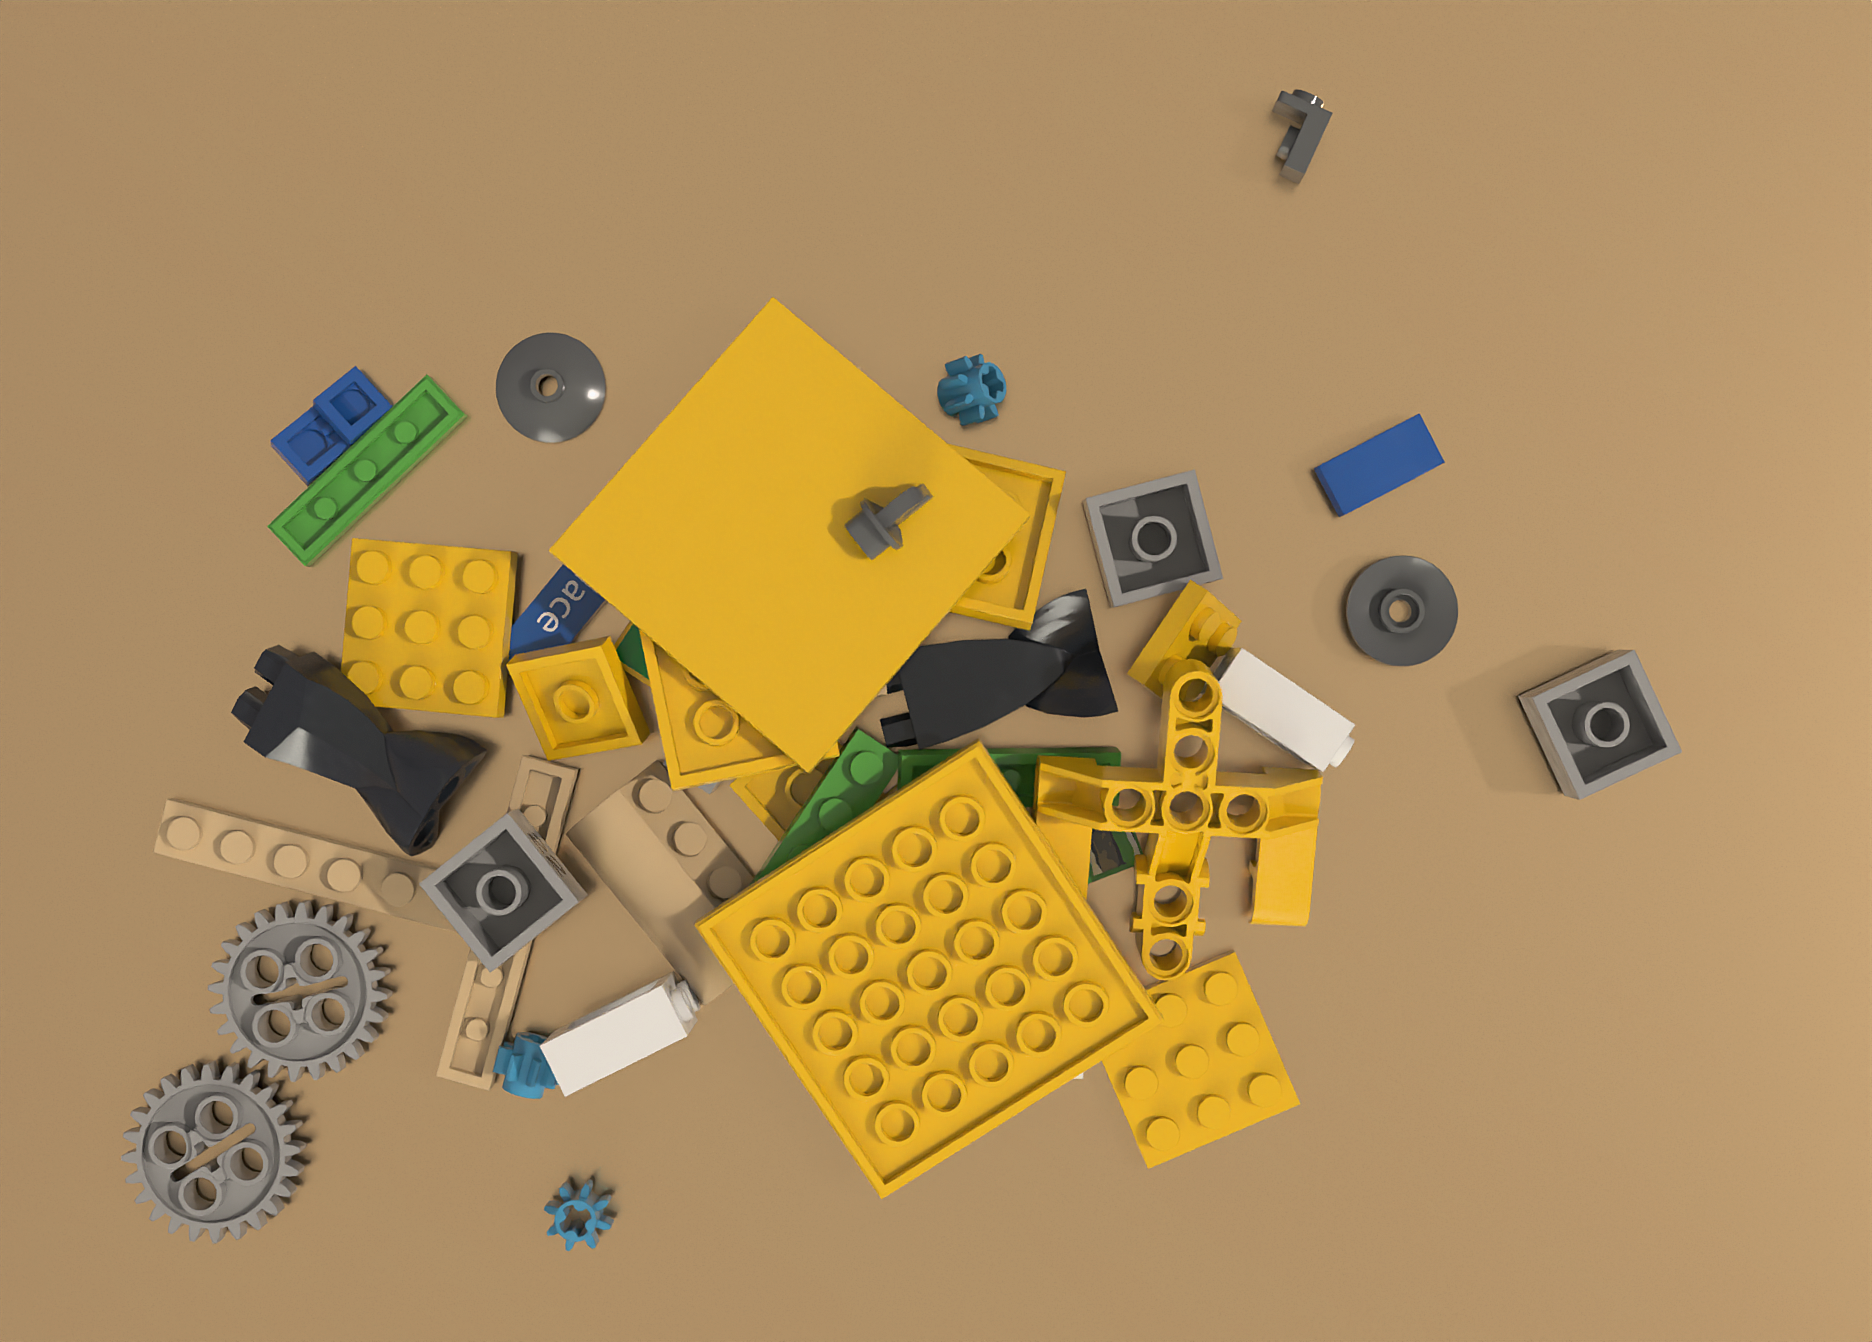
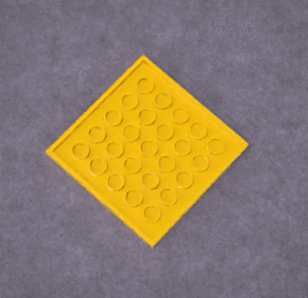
[549,297,1031,774]
[694,738,1164,1199]

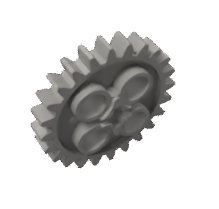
[208,900,392,1082]
[121,1060,306,1244]

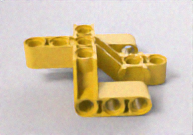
[1032,659,1323,981]

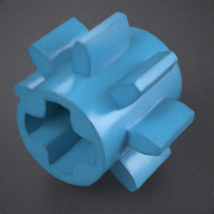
[937,354,1006,426]
[493,1032,559,1099]
[544,1179,614,1251]

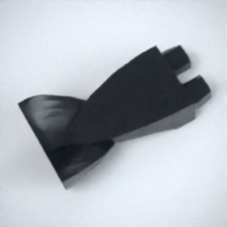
[880,588,1119,749]
[231,645,487,857]

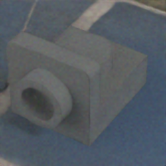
[1272,89,1333,184]

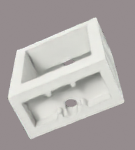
[1201,647,1355,772]
[540,971,700,1097]

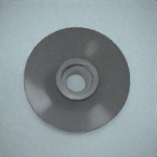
[496,333,606,443]
[1346,555,1458,666]

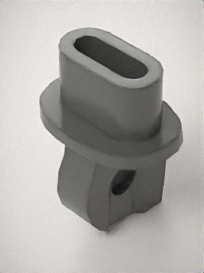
[845,483,934,560]

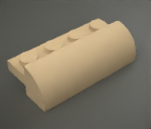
[566,759,754,1005]

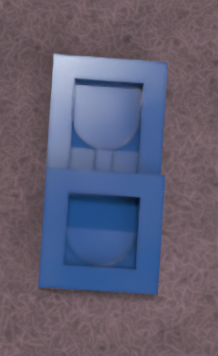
[270,366,393,486]
[1314,413,1445,517]

